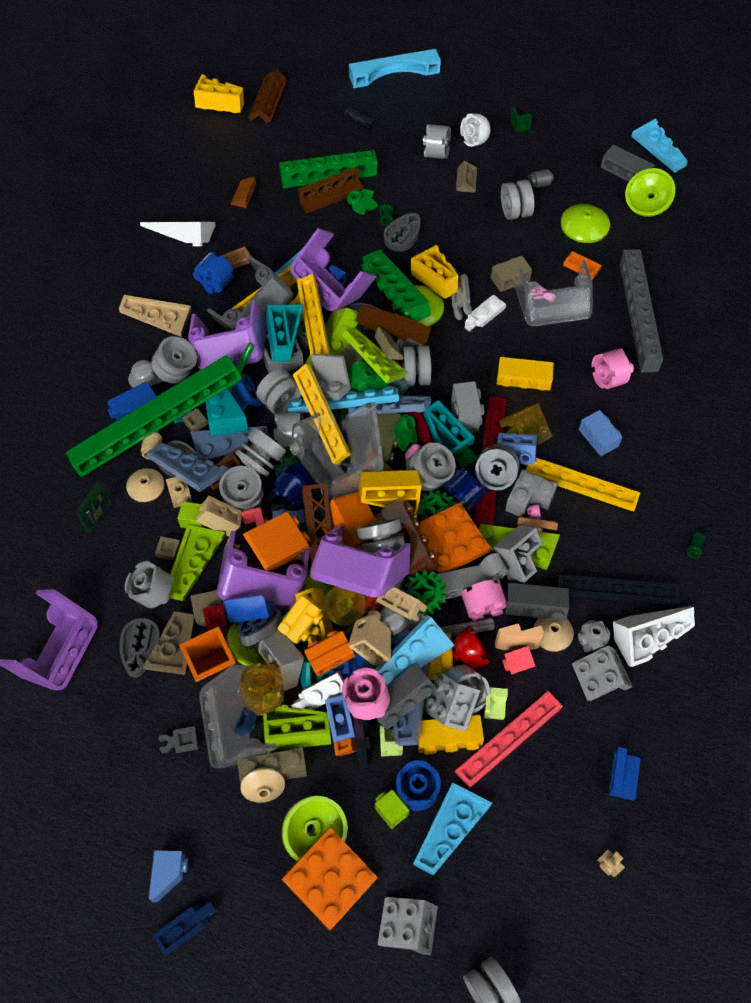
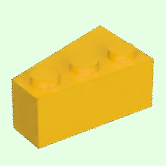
[194,74,244,113]
[411,245,458,299]
[358,470,421,515]

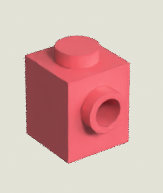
[502,646,536,674]

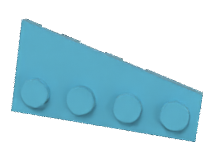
[374,615,455,686]

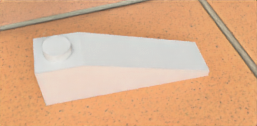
[140,222,215,246]
[613,606,695,667]

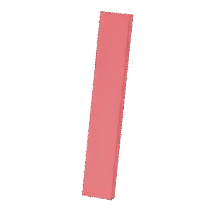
[454,691,563,789]

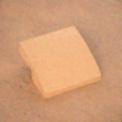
[495,624,544,651]

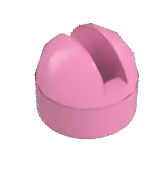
[526,504,541,520]

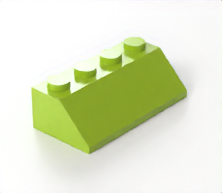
[305,308,364,374]

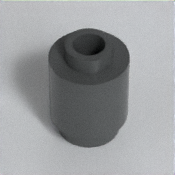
[528,169,553,188]

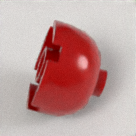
[452,626,490,669]

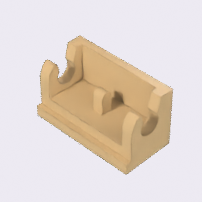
[195,496,242,536]
[376,587,427,621]

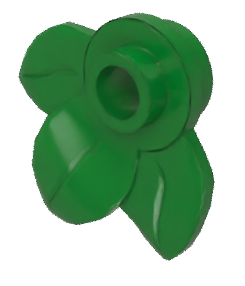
[347,189,378,215]
[393,414,417,451]

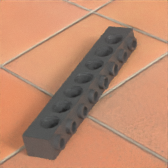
[620,249,663,372]

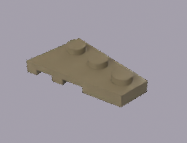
[143,611,194,675]

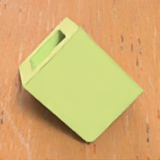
[483,687,508,720]
[380,726,403,756]

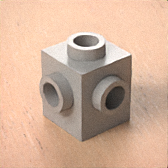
[578,620,610,653]

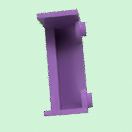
[291,228,377,312]
[188,301,267,370]
[311,524,410,597]
[217,531,310,614]
[0,589,98,690]

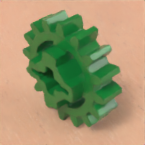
[417,490,457,522]
[403,570,448,616]

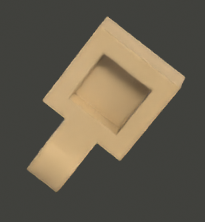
[598,850,625,877]

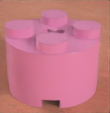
[592,348,634,389]
[461,580,507,621]
[342,668,390,720]

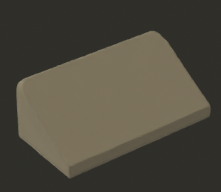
[456,161,477,192]
[375,327,404,360]

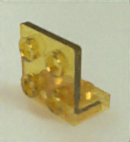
[499,403,552,445]

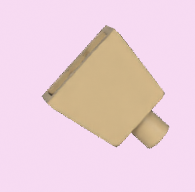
[348,611,391,666]

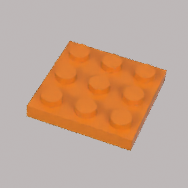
[420,503,491,574]
[281,827,378,930]

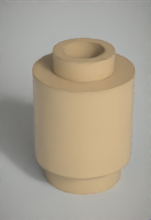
[141,431,162,460]

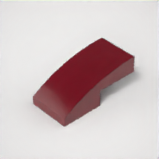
[203,604,229,643]

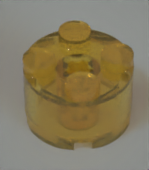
[324,586,369,626]
[239,663,284,716]

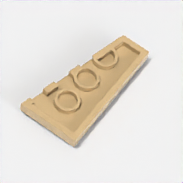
[119,295,191,337]

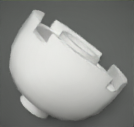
[460,113,490,146]

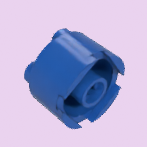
[193,252,234,294]
[396,760,441,811]

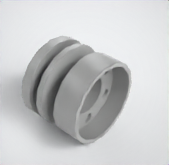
[235,427,286,477]

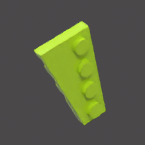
[342,328,408,383]
[478,524,560,570]
[169,525,226,601]

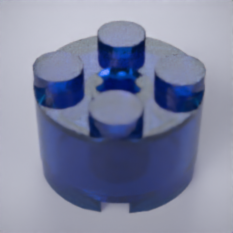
[273,462,319,507]
[443,466,488,511]

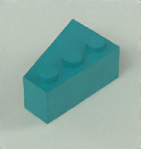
[266,304,303,362]
[205,388,248,437]
[423,400,474,454]

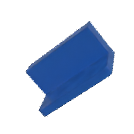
[231,374,263,411]
[224,594,274,623]
[609,747,640,800]

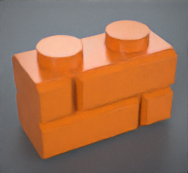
[304,630,356,676]

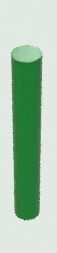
[227,343,255,393]

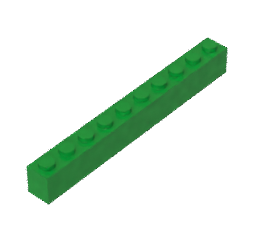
[66,354,242,477]

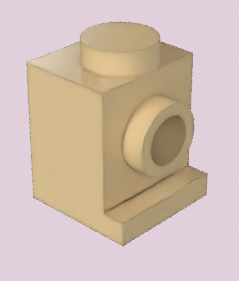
[166,477,193,508]

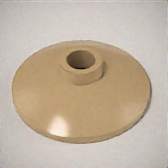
[126,468,165,502]
[533,618,574,652]
[241,768,285,803]

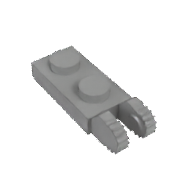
[451,274,472,320]

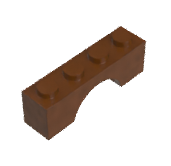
[381,498,439,578]

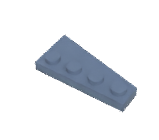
[348,396,431,416]
[191,426,271,462]
[147,443,228,492]
[393,665,428,746]

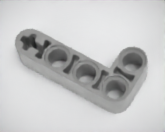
[430,553,508,600]

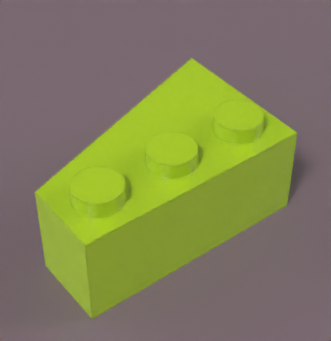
[263,701,331,751]

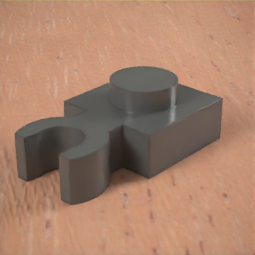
[159,726,198,753]

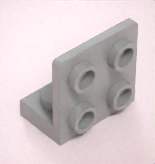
[311,353,351,400]
[572,646,632,701]
[426,673,480,731]
[378,897,438,955]

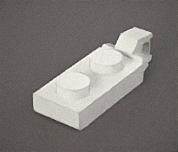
[464,294,506,331]
[291,671,344,710]

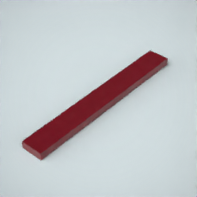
[474,396,507,527]

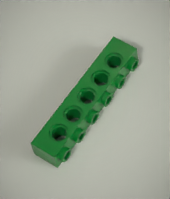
[279,150,377,188]
[362,250,431,321]

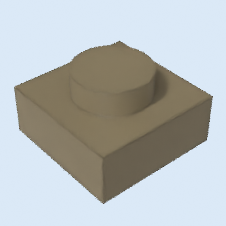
[182,408,208,432]
[155,537,181,561]

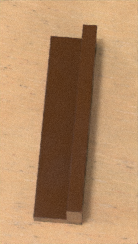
[248,69,287,123]
[298,167,364,213]
[301,483,332,566]

